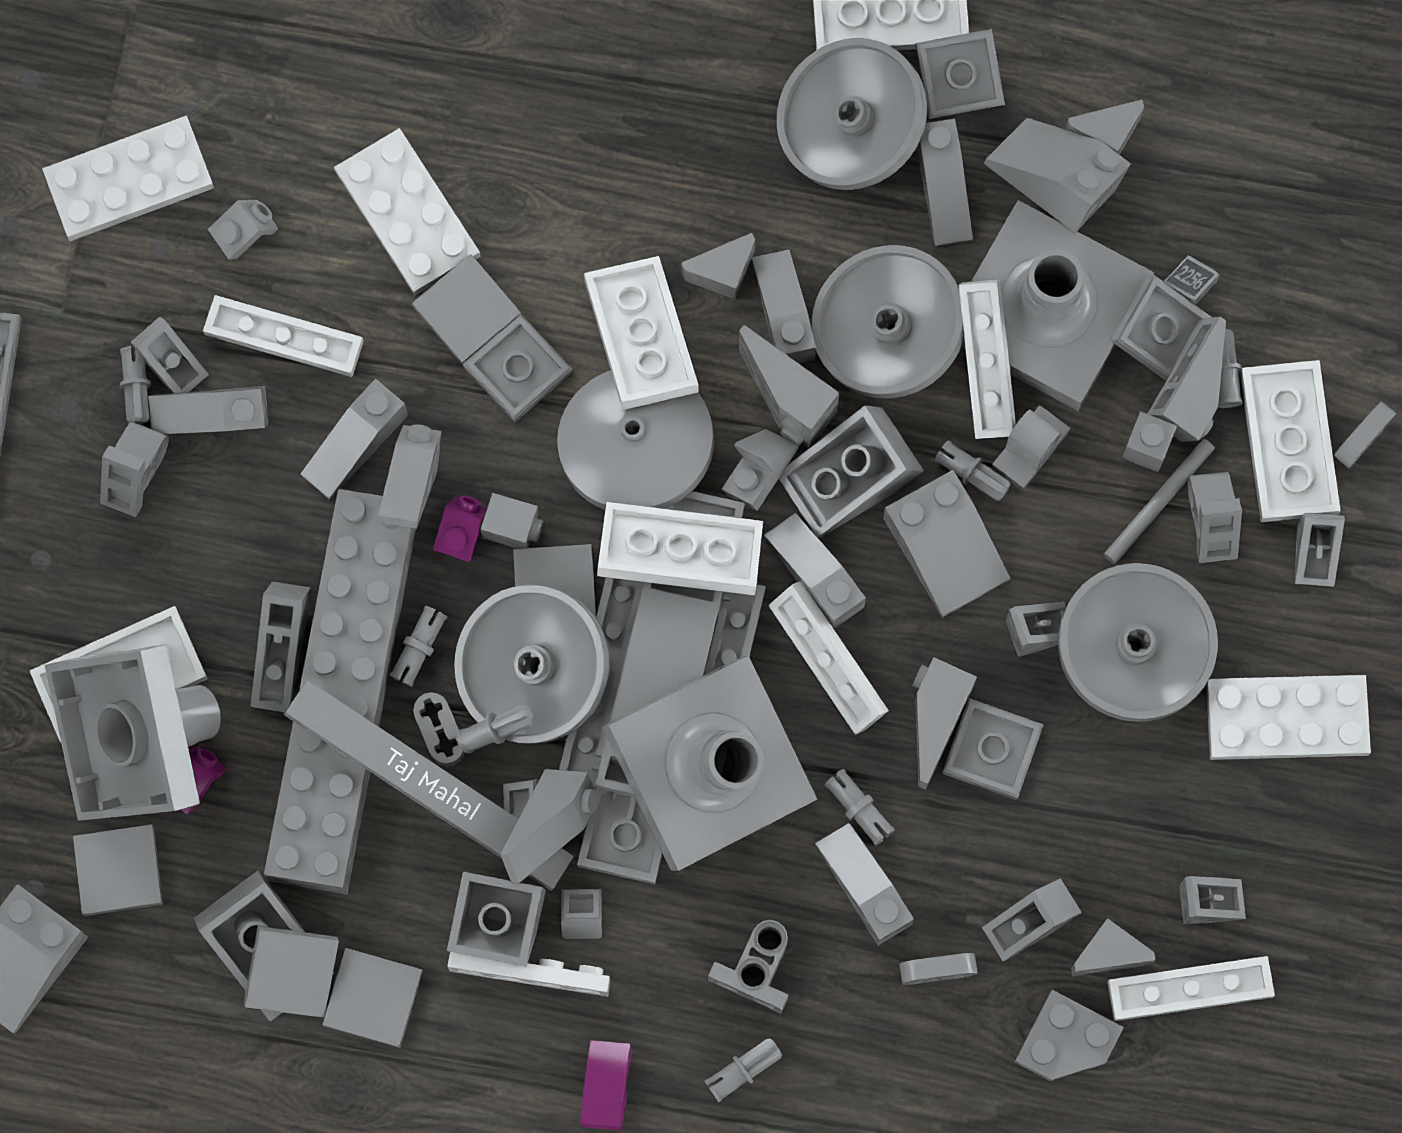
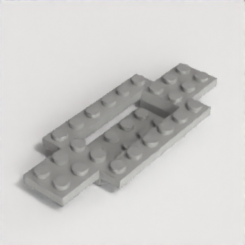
[559,491,766,885]

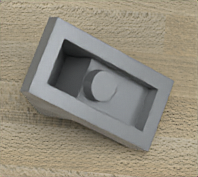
[131,317,209,394]
[722,429,799,511]

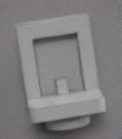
[208,200,278,260]

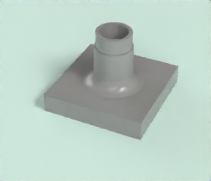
[961,200,1154,411]
[45,644,221,821]
[602,656,817,871]

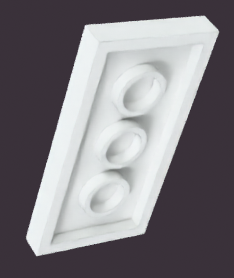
[813,0,969,50]
[42,115,214,241]
[334,128,481,296]
[584,256,699,410]
[1240,360,1340,522]
[597,502,763,595]
[30,606,208,742]
[1206,675,1371,760]

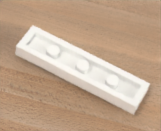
[959,279,1016,439]
[203,295,364,377]
[768,581,889,735]
[448,952,611,997]
[1107,956,1275,1021]

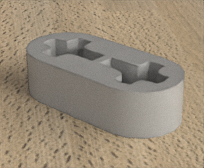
[1334,401,1397,468]
[413,692,465,767]
[899,953,978,985]

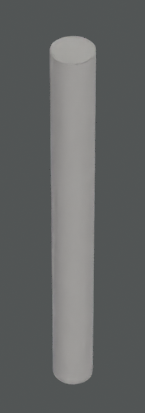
[1103,439,1215,564]

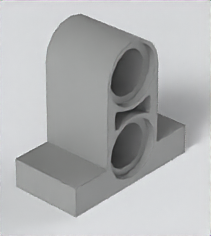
[992,405,1071,491]
[100,422,169,517]
[1187,472,1242,563]
[708,920,788,1014]

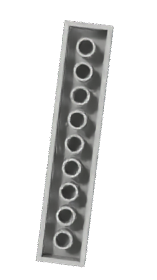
[264,489,416,894]

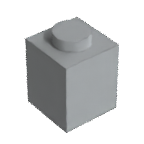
[1122,411,1177,472]
[481,493,543,549]

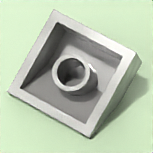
[447,872,546,967]

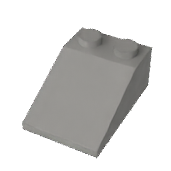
[984,118,1131,233]
[739,325,839,449]
[779,406,924,538]
[883,470,1011,618]
[194,870,335,1022]
[0,884,88,1034]

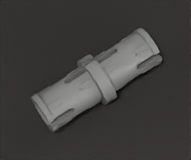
[389,606,448,687]
[825,769,895,846]

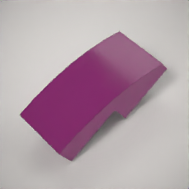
[580,1040,632,1131]

